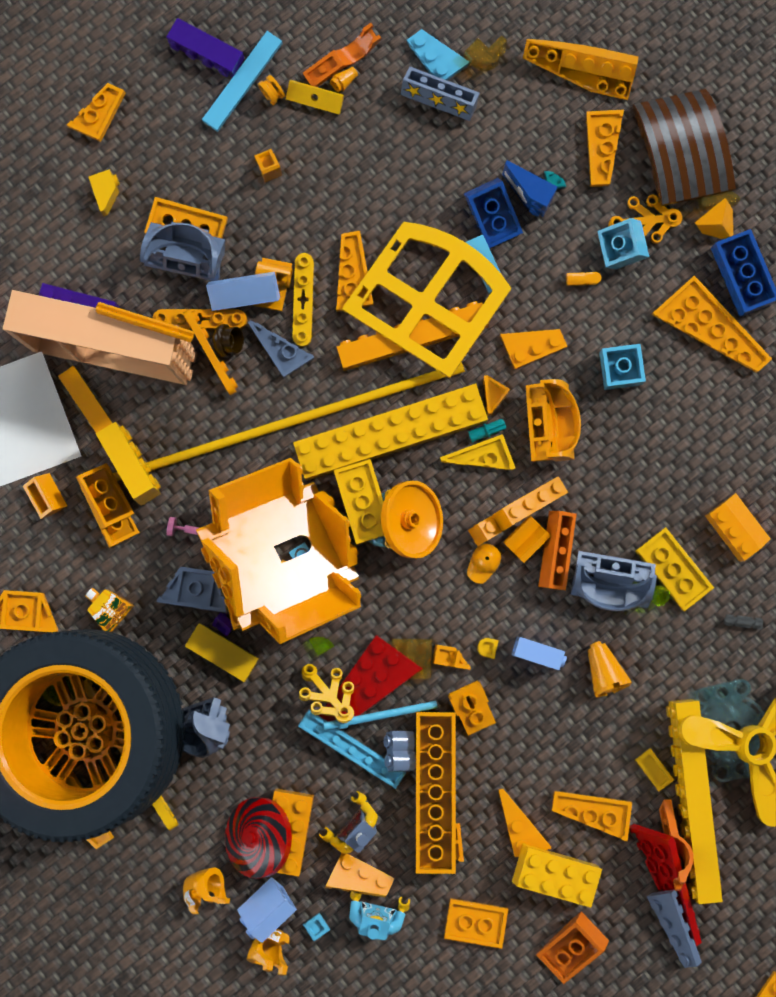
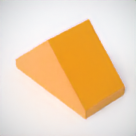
[254,149,283,182]

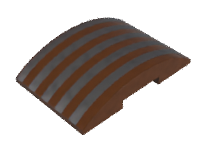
[633,89,736,206]

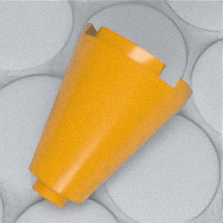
[587,641,632,698]

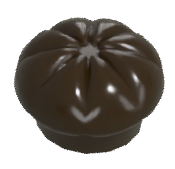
[213,324,244,358]

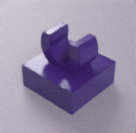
[212,611,233,637]

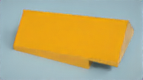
[76,463,140,548]

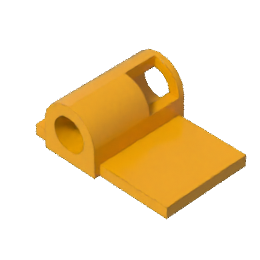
[253,258,293,312]
[448,681,496,736]

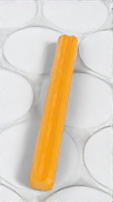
[95,302,194,342]

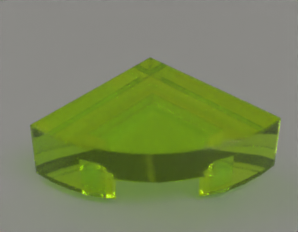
[309,637,335,656]

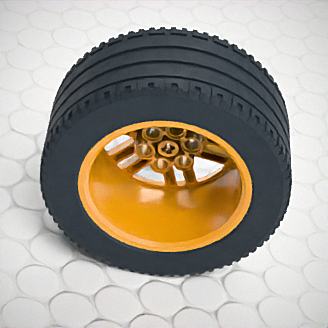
[0,629,186,842]

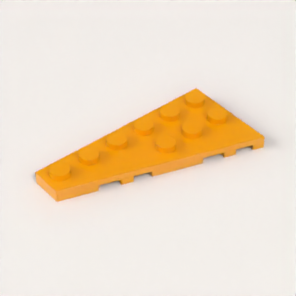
[651,276,772,373]

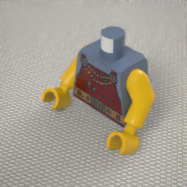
[319,791,378,854]

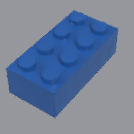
[711,229,776,317]

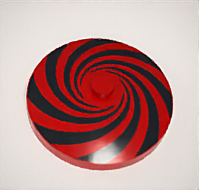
[225,797,292,879]

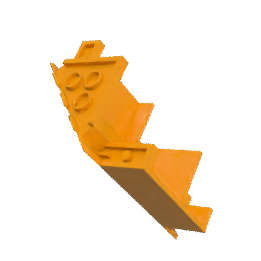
[196,458,361,644]

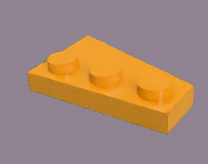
[500,329,568,370]

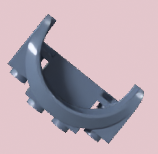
[140,222,225,281]
[571,551,657,611]
[182,697,230,758]

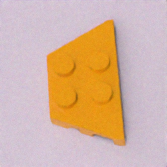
[0,590,58,632]

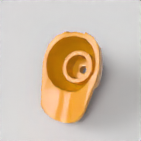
[467,544,501,584]

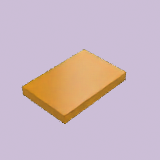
[444,898,508,949]

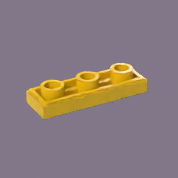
[286,80,344,114]

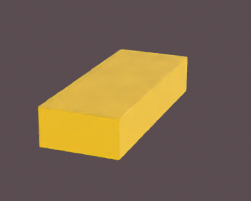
[185,623,259,682]

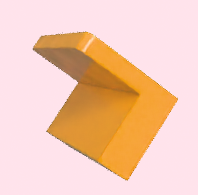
[504,516,551,563]

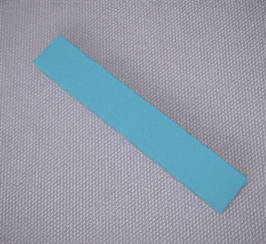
[202,31,283,132]
[298,709,406,789]

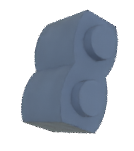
[384,731,416,772]

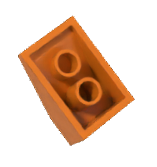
[536,911,609,984]

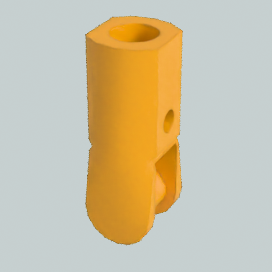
[566,272,602,286]

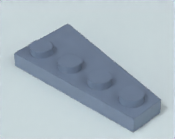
[647,889,702,968]

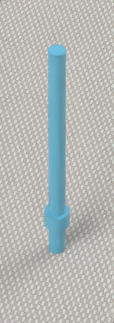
[323,701,438,730]

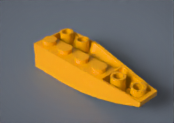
[523,39,638,100]

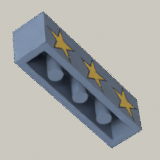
[401,67,480,121]

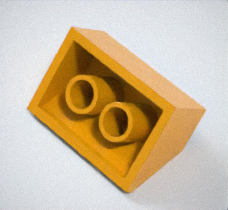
[705,493,770,562]

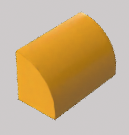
[23,473,68,519]

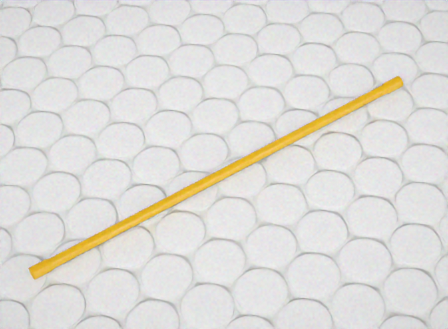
[81,362,465,492]

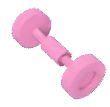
[167,517,199,536]

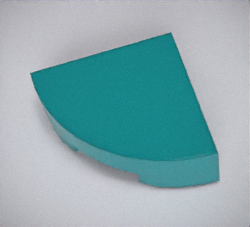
[544,171,566,190]

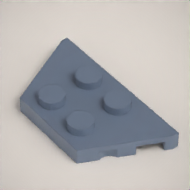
[157,567,228,613]

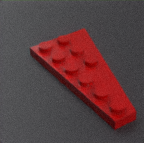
[319,635,423,730]
[629,824,702,947]

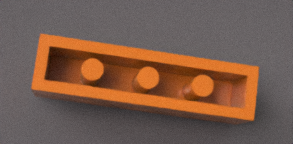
[538,511,577,591]

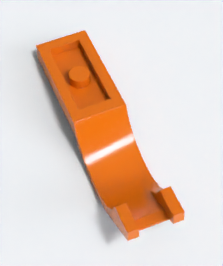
[303,23,382,87]
[659,799,693,891]

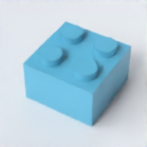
[597,218,649,269]
[599,344,646,390]

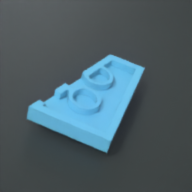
[407,29,470,81]

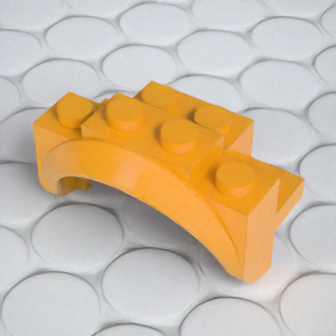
[526,379,581,462]

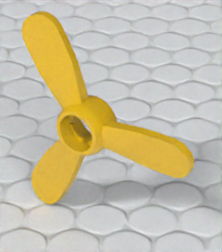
[679,698,776,827]

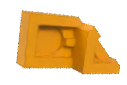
[432,644,471,670]

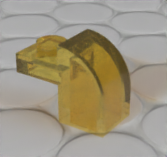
[464,35,507,71]

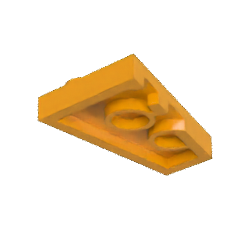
[67,83,126,142]
[325,853,395,897]

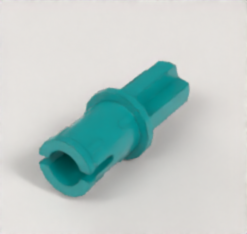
[468,419,506,443]

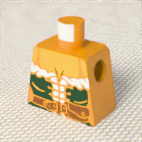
[85,588,134,632]

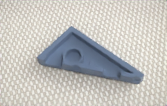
[248,320,315,378]

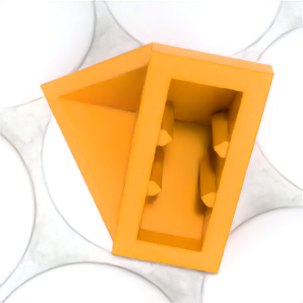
[694,198,734,239]
[483,375,510,416]

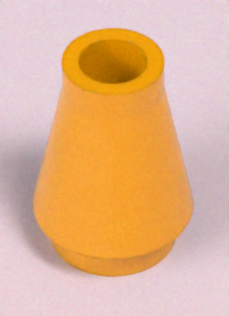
[330,67,358,93]

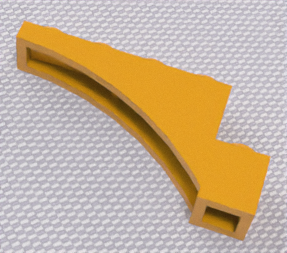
[468,476,568,547]

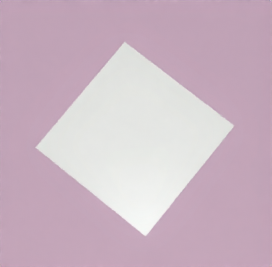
[0,351,81,486]

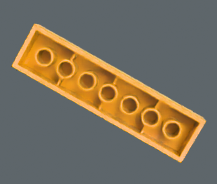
[416,712,456,874]

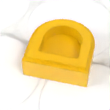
[477,638,499,659]

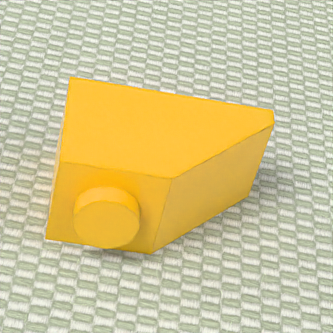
[88,169,120,217]

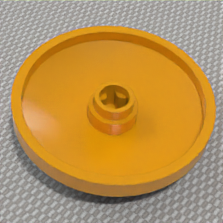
[381,481,443,559]

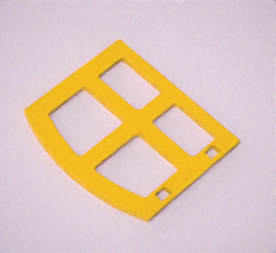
[342,222,511,378]

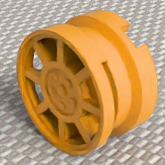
[257,74,285,105]

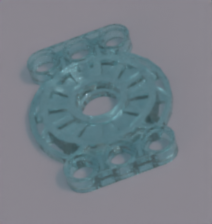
[694,679,765,782]

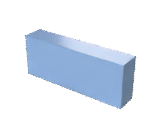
[206,272,280,311]

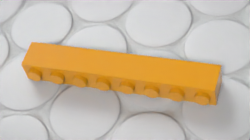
[337,301,489,371]

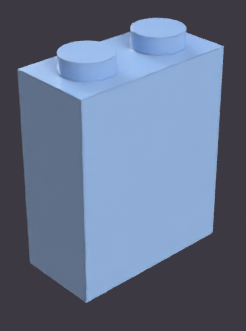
[511,637,567,670]
[237,877,297,943]

